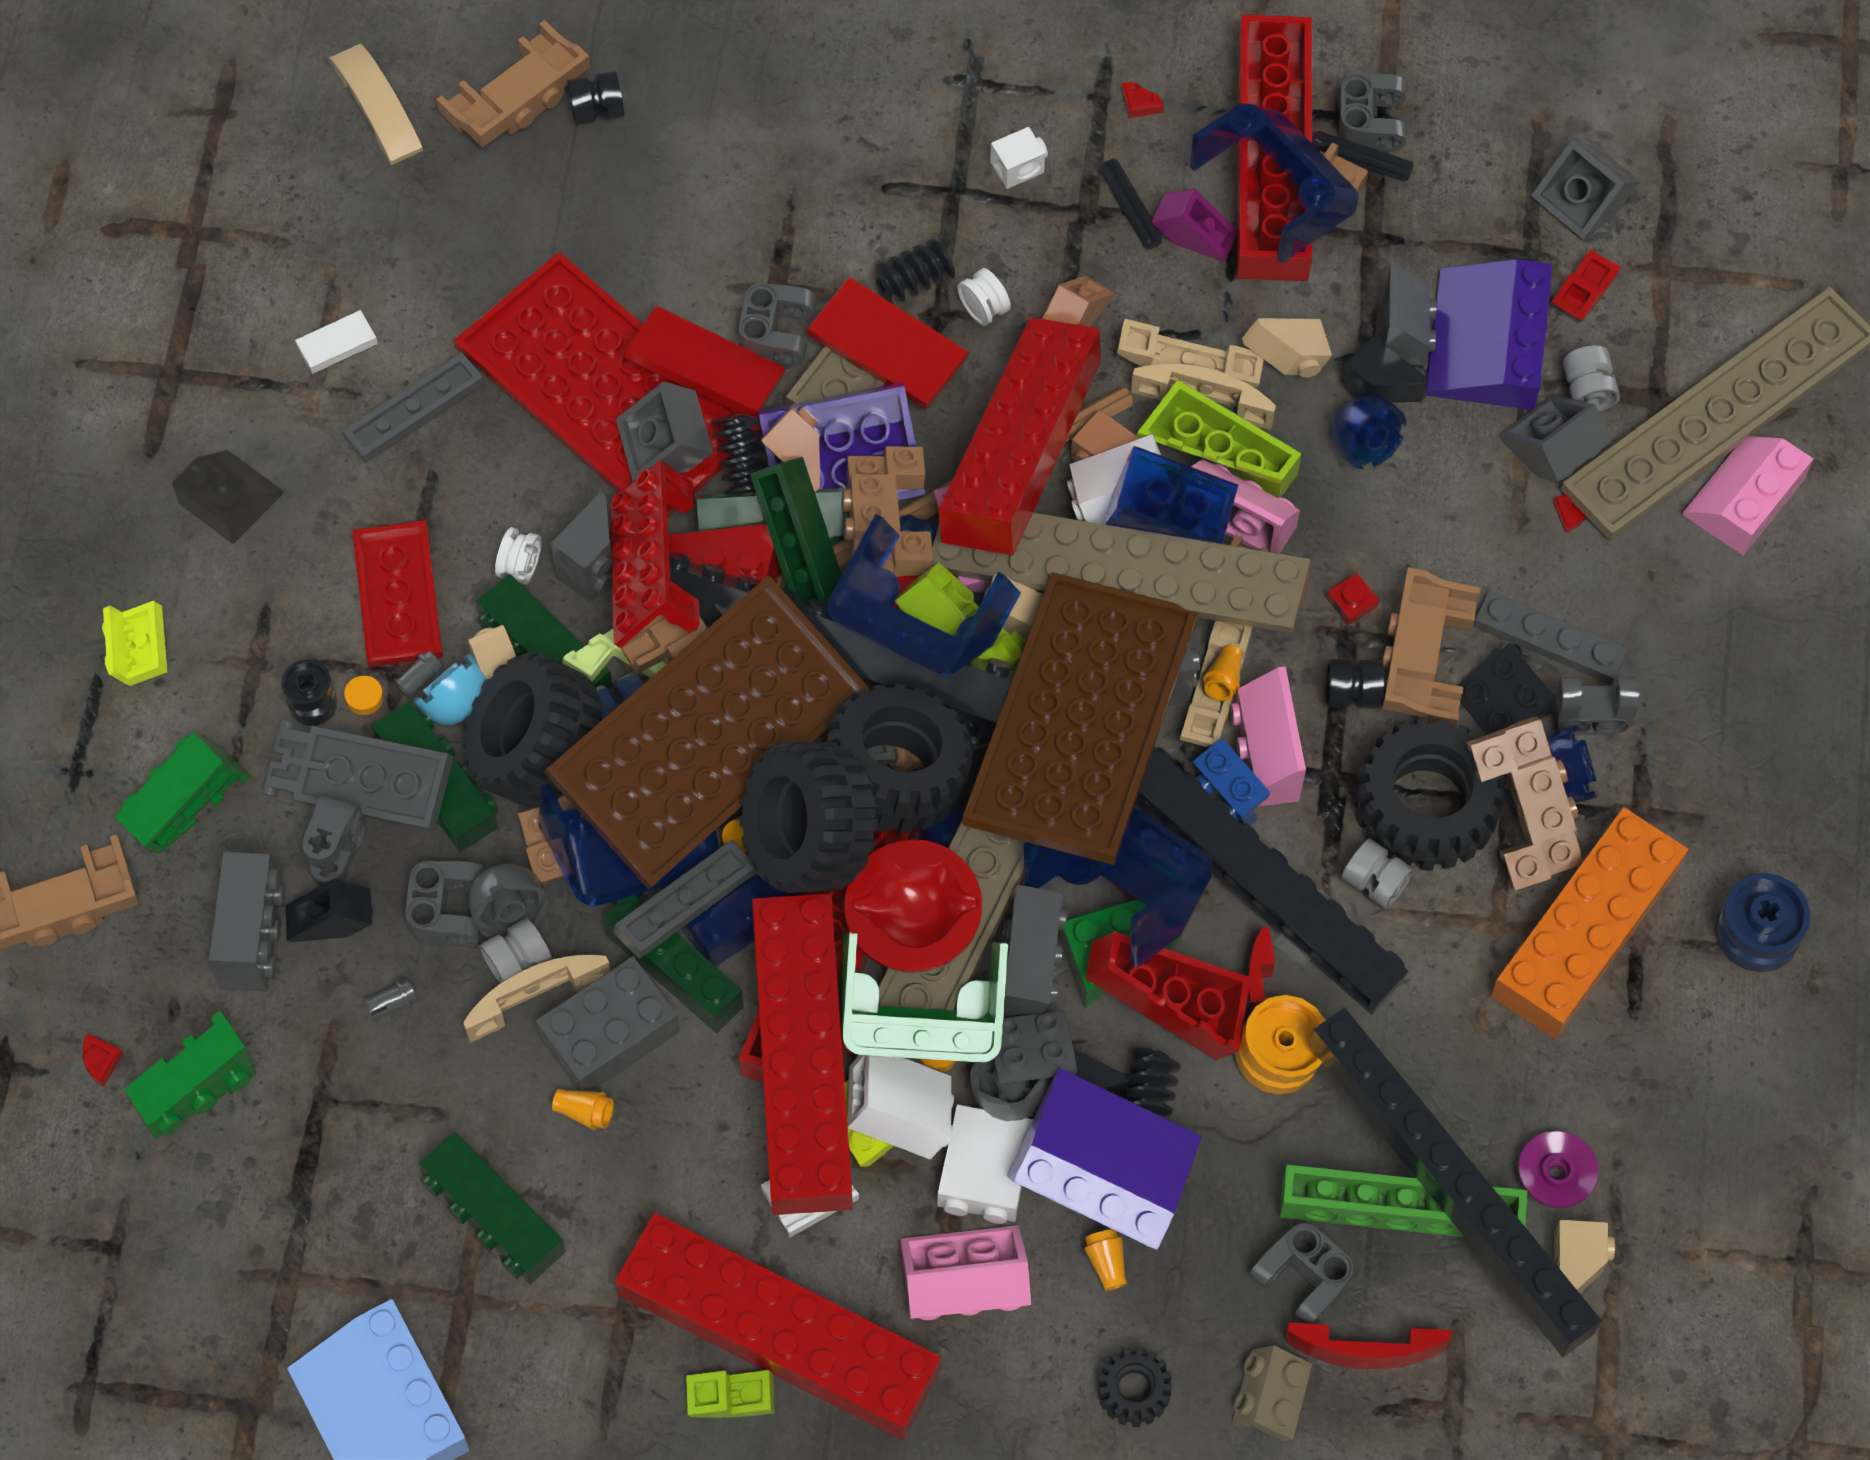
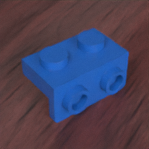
[1193,739,1270,826]

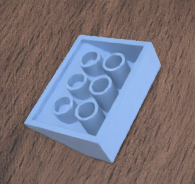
[287,1299,470,1460]

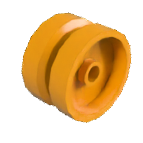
[1234,995,1326,1095]

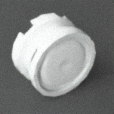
[957,268,1011,326]
[495,527,542,585]

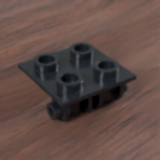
[1459,643,1557,735]

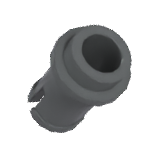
[394,651,443,699]
[364,979,417,1021]

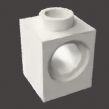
[990,127,1048,189]

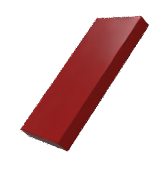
[807,277,969,410]
[624,306,786,417]
[352,520,443,668]

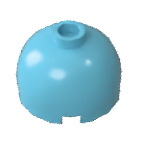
[414,653,487,726]

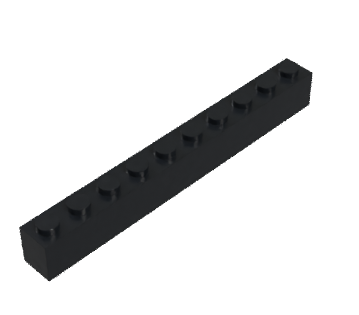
[669,553,1016,722]
[1135,747,1409,1015]
[1309,1007,1602,1357]

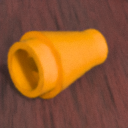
[1203,645,1243,701]
[552,1089,614,1130]
[1084,1229,1127,1291]

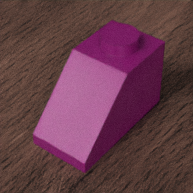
[1152,188,1237,261]

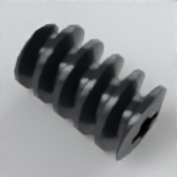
[874,239,955,304]
[712,414,767,494]
[1125,1048,1181,1117]

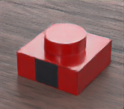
[1326,573,1379,625]

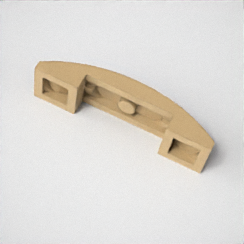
[329,43,423,165]
[1117,318,1264,388]
[1131,363,1276,430]
[1180,620,1253,748]
[463,955,611,1043]

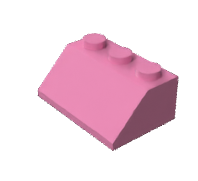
[1683,436,1814,556]
[1179,459,1300,554]
[1230,667,1306,807]
[900,1225,1031,1320]

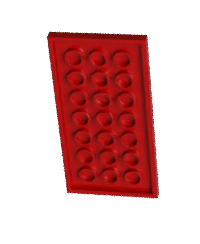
[454,252,762,518]

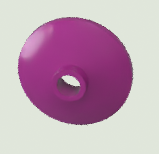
[1518,1131,1598,1208]

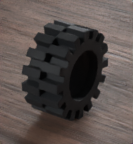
[1097,1347,1172,1427]

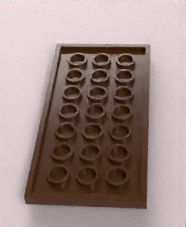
[963,572,1198,865]
[544,575,870,890]

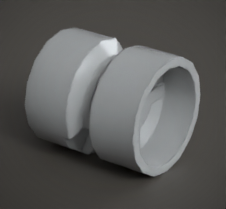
[1562,345,1620,412]
[1341,838,1415,910]
[479,917,552,984]

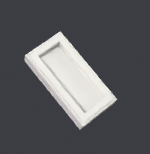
[295,310,378,374]

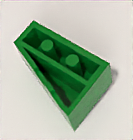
[115,732,252,854]
[1060,889,1185,1008]
[124,1011,256,1139]

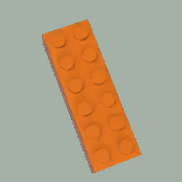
[1491,807,1689,1040]

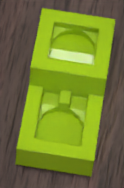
[686,1370,775,1418]

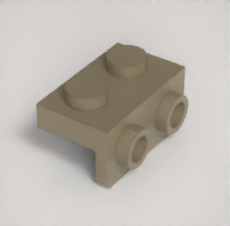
[1232,1345,1312,1441]

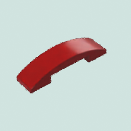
[1285,1323,1451,1369]

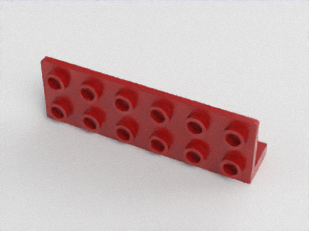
[610,460,700,648]

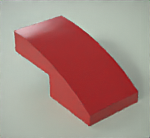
[1551,249,1621,322]
[1246,927,1275,1017]

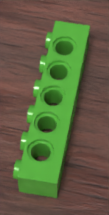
[1280,1165,1527,1237]

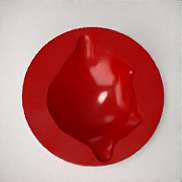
[844,840,982,973]

